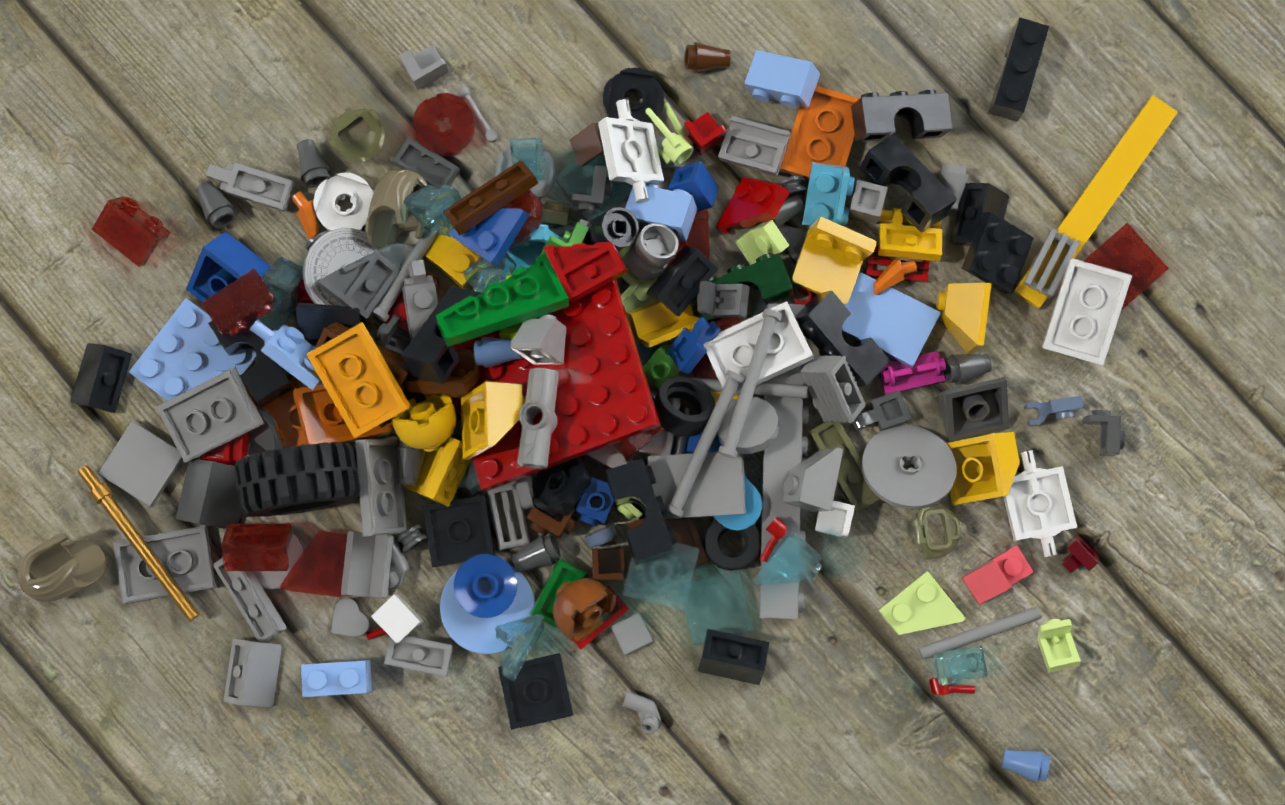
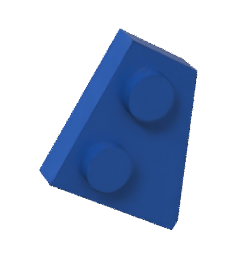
[448,208,530,267]

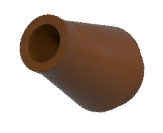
[685,42,731,73]

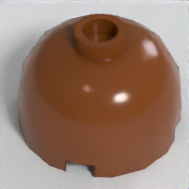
[552,578,616,641]

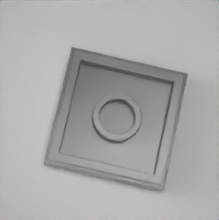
[98,421,183,507]

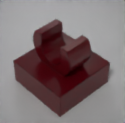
[1062,534,1099,573]

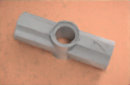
[517,368,559,469]

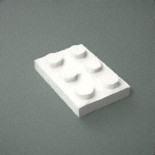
[1042,258,1132,365]
[703,301,814,396]

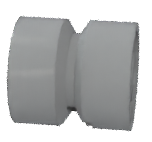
[626,223,679,280]

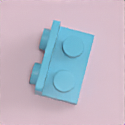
[802,162,854,226]

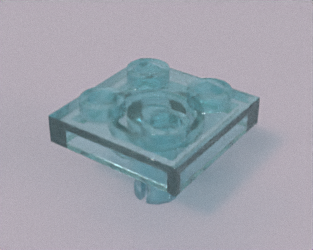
[623,543,699,611]

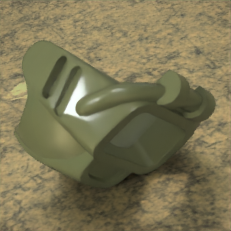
[328,107,385,163]
[911,504,962,560]

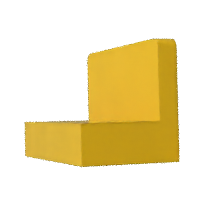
[627,300,700,347]

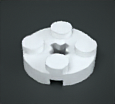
[313,173,373,231]

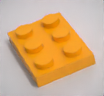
[306,322,411,438]

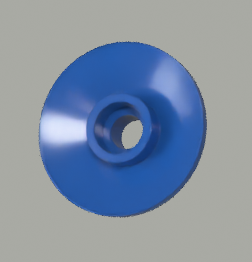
[453,554,517,618]

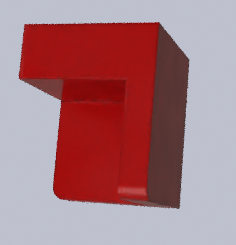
[683,112,727,156]

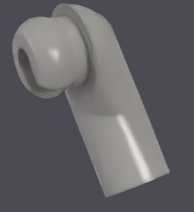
[388,542,409,589]
[622,692,661,734]

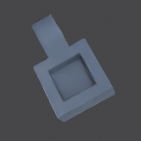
[1024,396,1083,426]

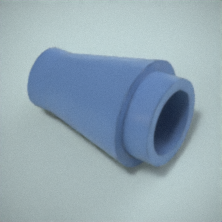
[474,337,522,368]
[1002,749,1051,783]

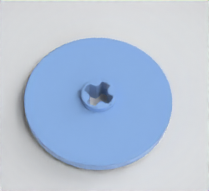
[440,564,535,654]

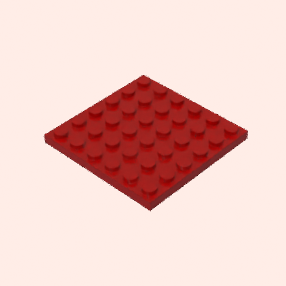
[452,270,661,492]

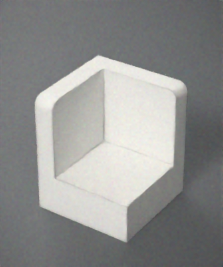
[814,501,855,538]
[371,594,424,643]

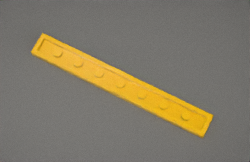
[1013,95,1178,310]

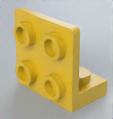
[790,217,877,305]
[403,437,472,507]

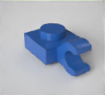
[667,317,721,374]

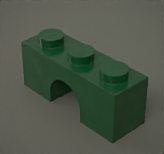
[696,253,795,325]

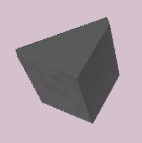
[937,377,1009,442]
[176,459,242,532]

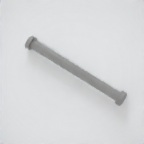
[371,188,463,322]
[718,309,782,459]
[665,370,745,517]

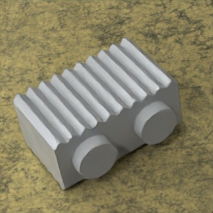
[800,356,866,423]

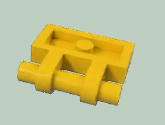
[878,208,942,262]

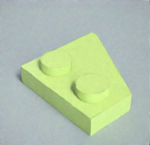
[878,571,966,635]

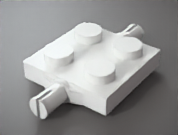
[598,99,664,203]
[1003,450,1077,557]

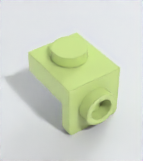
[1037,619,1080,673]

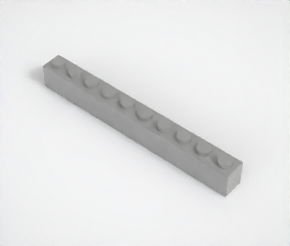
[758,303,810,619]

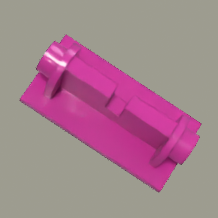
[880,351,946,395]

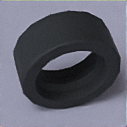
[653,376,715,437]

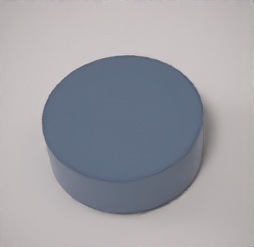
[585,525,617,548]

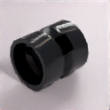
[585,207,639,251]

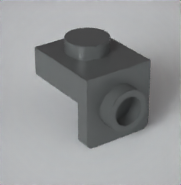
[572,165,613,213]
[697,281,750,318]
[376,315,411,357]
[1083,410,1125,457]

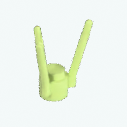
[646,103,694,165]

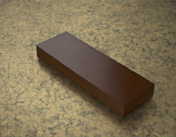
[443,160,539,236]

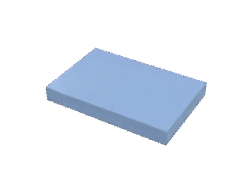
[842,272,941,368]

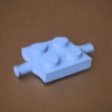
[250,319,325,390]

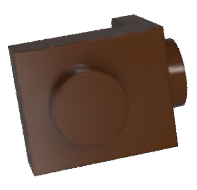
[527,507,578,538]

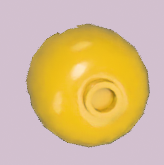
[391,394,457,452]

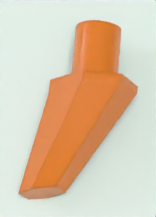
[291,191,319,240]
[873,259,917,295]

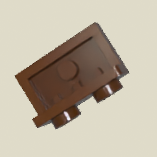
[406,349,481,397]

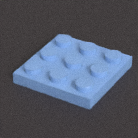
[129,298,256,401]

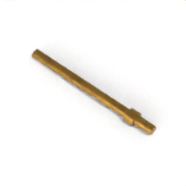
[77,465,200,622]

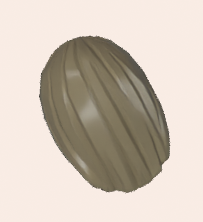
[366,169,433,248]
[18,533,107,602]

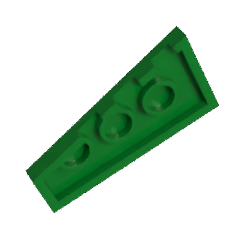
[436,253,569,347]

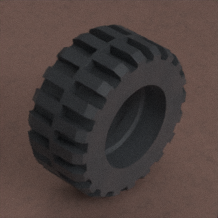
[234,442,361,517]

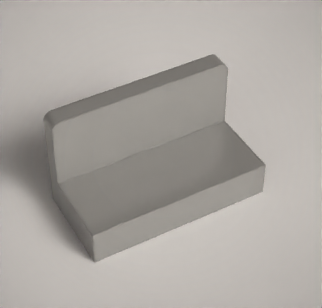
[341,532,394,599]
[223,638,282,708]

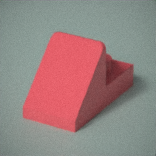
[962,545,1033,605]

